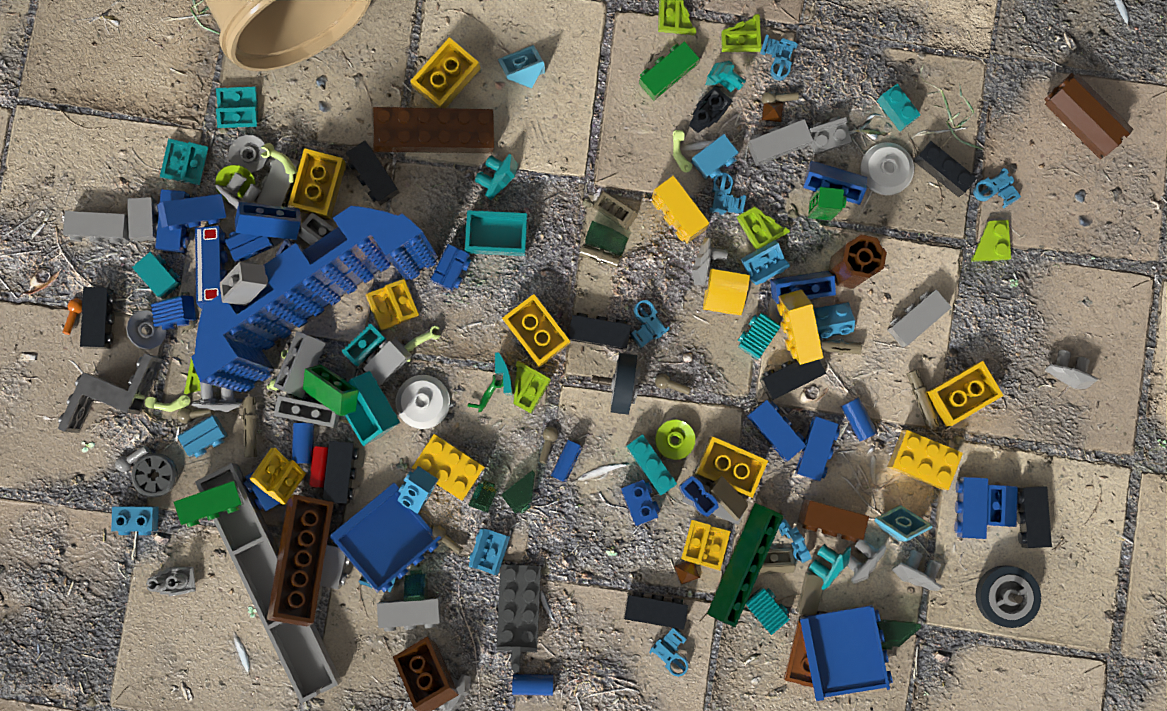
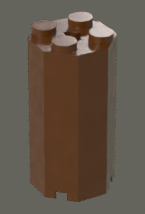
[1044,72,1133,159]
[828,235,887,289]

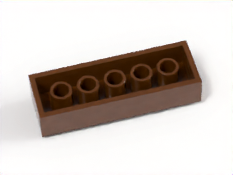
[373,107,494,154]
[267,494,334,627]

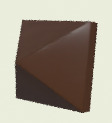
[762,102,783,122]
[674,561,700,585]

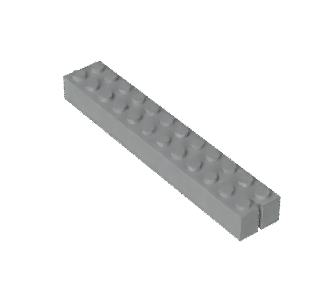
[195,463,342,703]

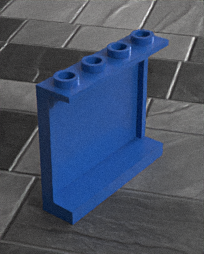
[330,483,441,593]
[800,605,893,701]

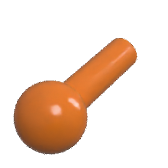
[62,298,82,335]

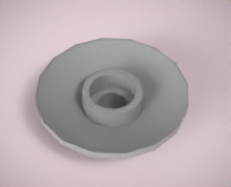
[228,135,268,173]
[126,310,166,350]

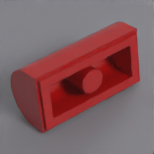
[309,446,328,488]

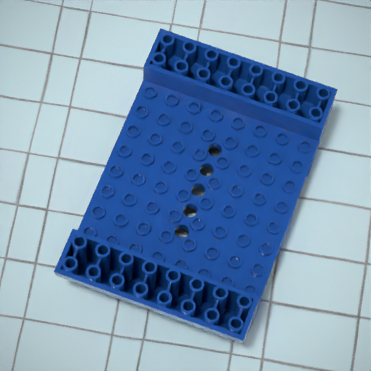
[191,206,439,393]

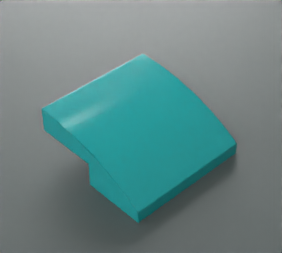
[216,86,258,128]
[160,138,208,185]
[495,352,513,395]

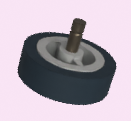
[591,352,641,415]
[975,565,1041,628]

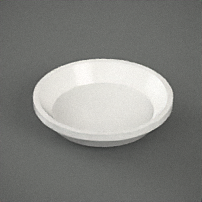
[860,142,914,195]
[396,375,450,429]

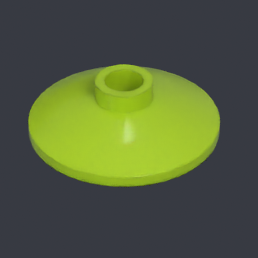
[215,165,256,201]
[655,420,695,460]

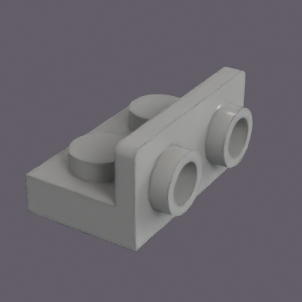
[809,116,852,155]

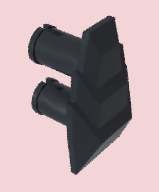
[689,86,733,133]

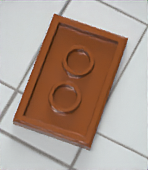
[784,620,813,687]

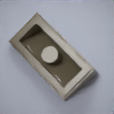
[710,476,748,521]
[759,548,795,574]
[796,573,824,615]

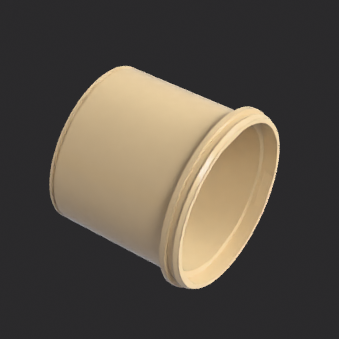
[205,0,371,71]

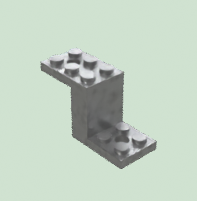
[58,353,163,433]

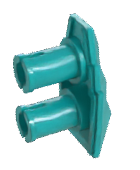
[705,61,746,92]
[475,153,518,200]
[808,544,851,590]

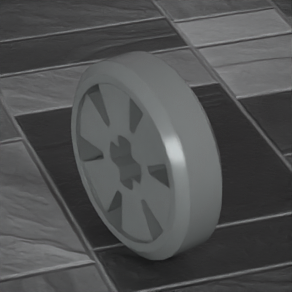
[131,453,178,497]

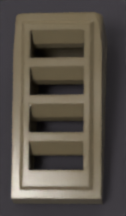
[593,191,638,230]

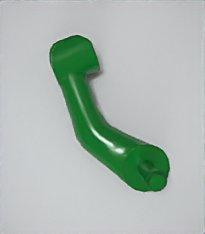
[467,374,503,413]

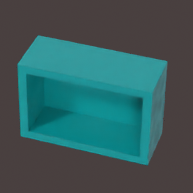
[465,210,528,256]
[345,371,400,446]

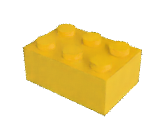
[410,37,481,108]
[288,148,346,220]
[652,175,709,244]
[777,290,823,365]
[502,294,571,367]
[927,361,1004,427]
[887,430,963,490]
[412,434,486,501]
[695,436,768,498]

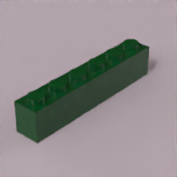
[707,503,784,628]

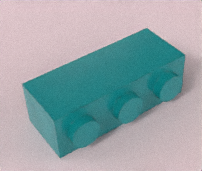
[625,434,677,496]

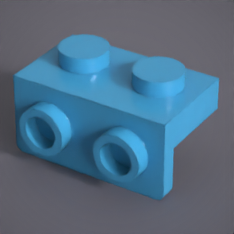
[741,240,790,285]
[813,302,855,339]
[469,528,510,575]

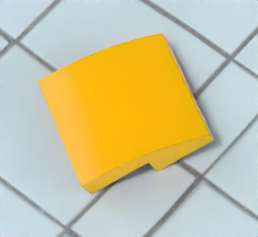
[703,269,750,316]
[365,279,419,332]
[250,447,306,504]
[681,520,731,571]

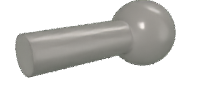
[115,445,150,472]

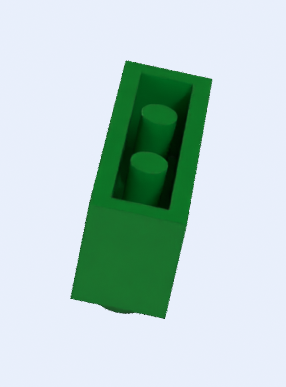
[639,41,700,101]
[808,187,847,221]
[303,365,358,416]
[173,481,244,528]

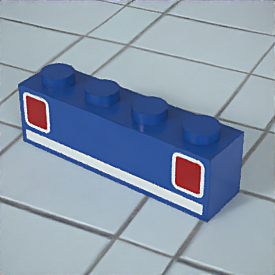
[195,226,228,309]

